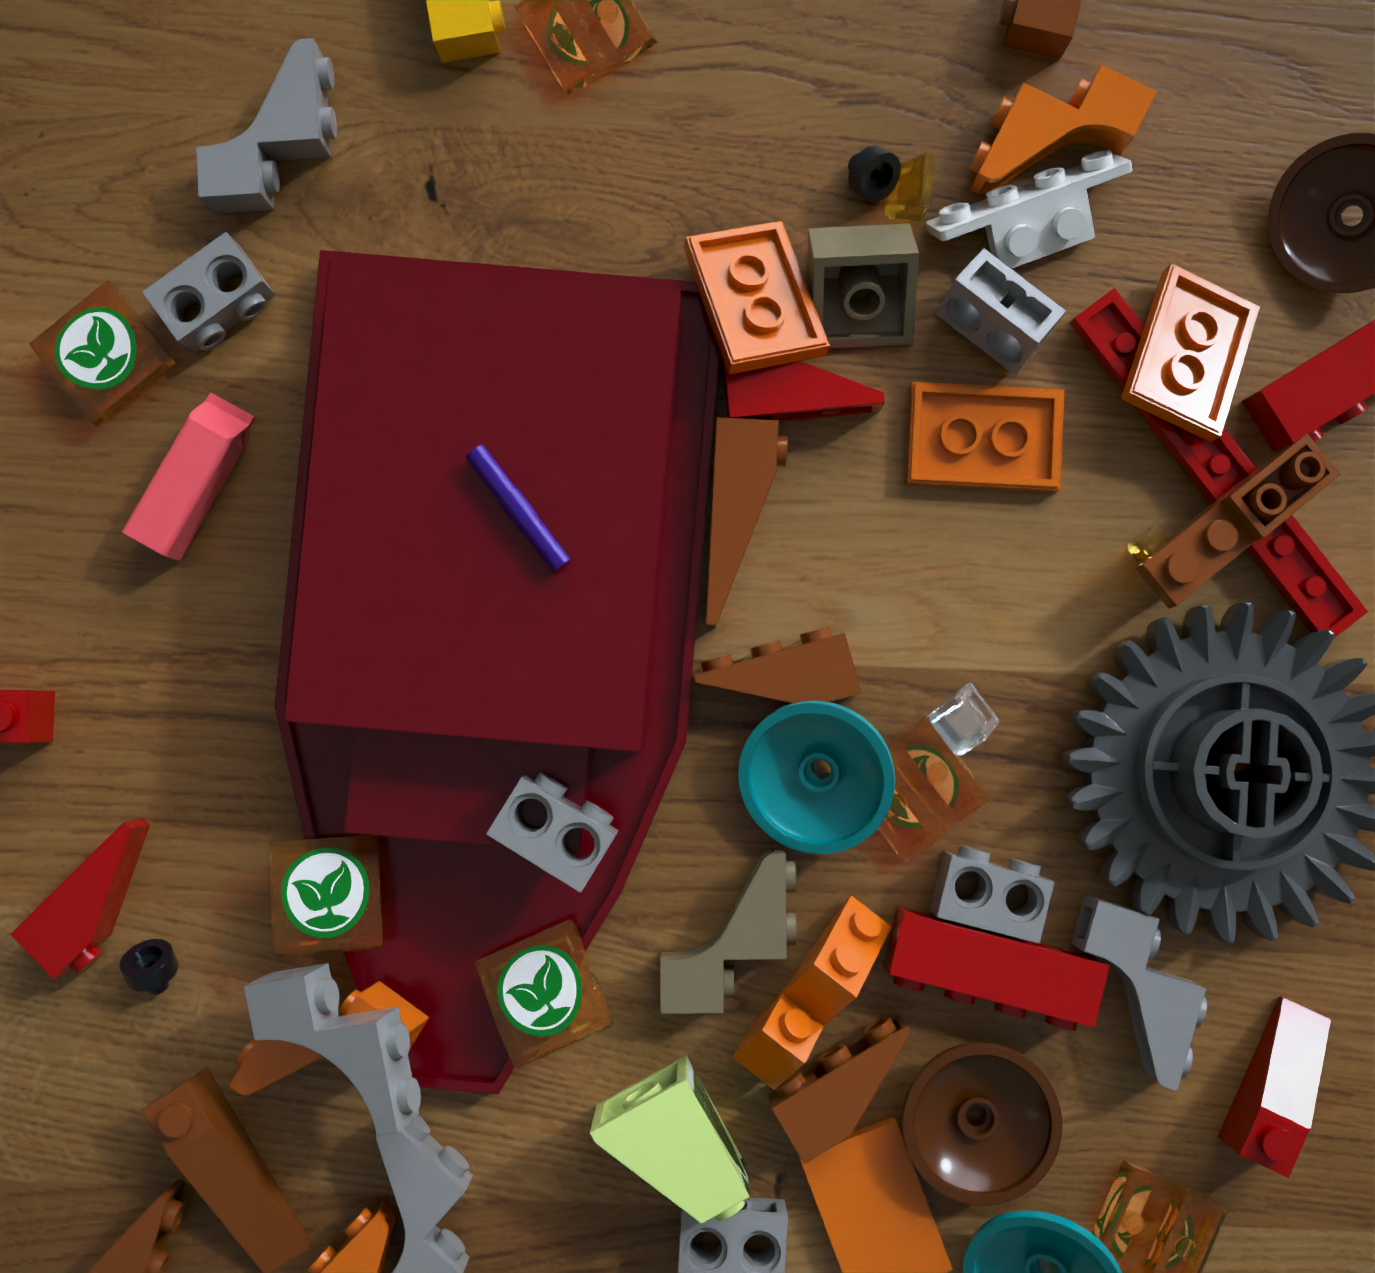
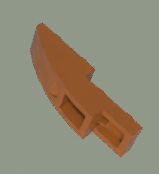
[1136,434,1341,609]

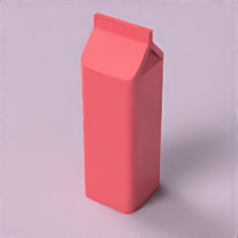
[122,392,256,561]

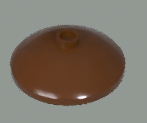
[1268,133,1375,293]
[902,1042,1062,1206]

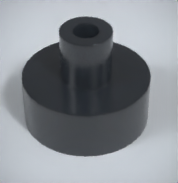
[848,145,901,202]
[119,939,179,995]

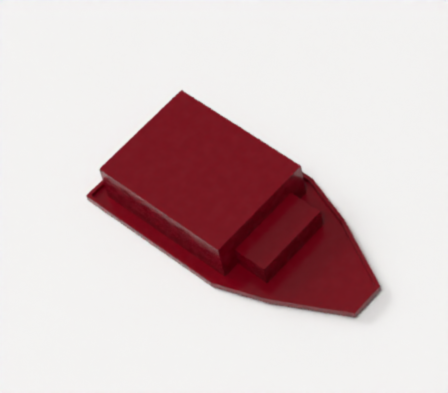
[275,250,720,1094]

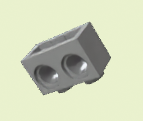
[142,232,276,353]
[936,248,1066,376]
[486,772,619,893]
[929,845,1054,944]
[678,1197,788,1273]

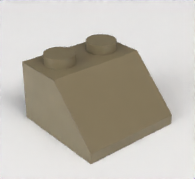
[807,223,919,349]

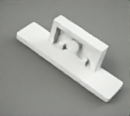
[926,150,1133,269]

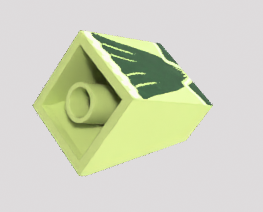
[590,1055,750,1224]

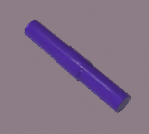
[465,444,571,573]

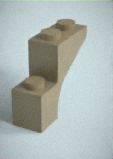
[660,848,796,1014]

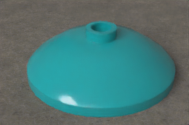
[738,701,896,854]
[963,1210,1122,1273]

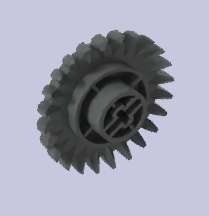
[1063,602,1375,943]

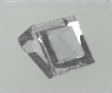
[928,682,1000,756]

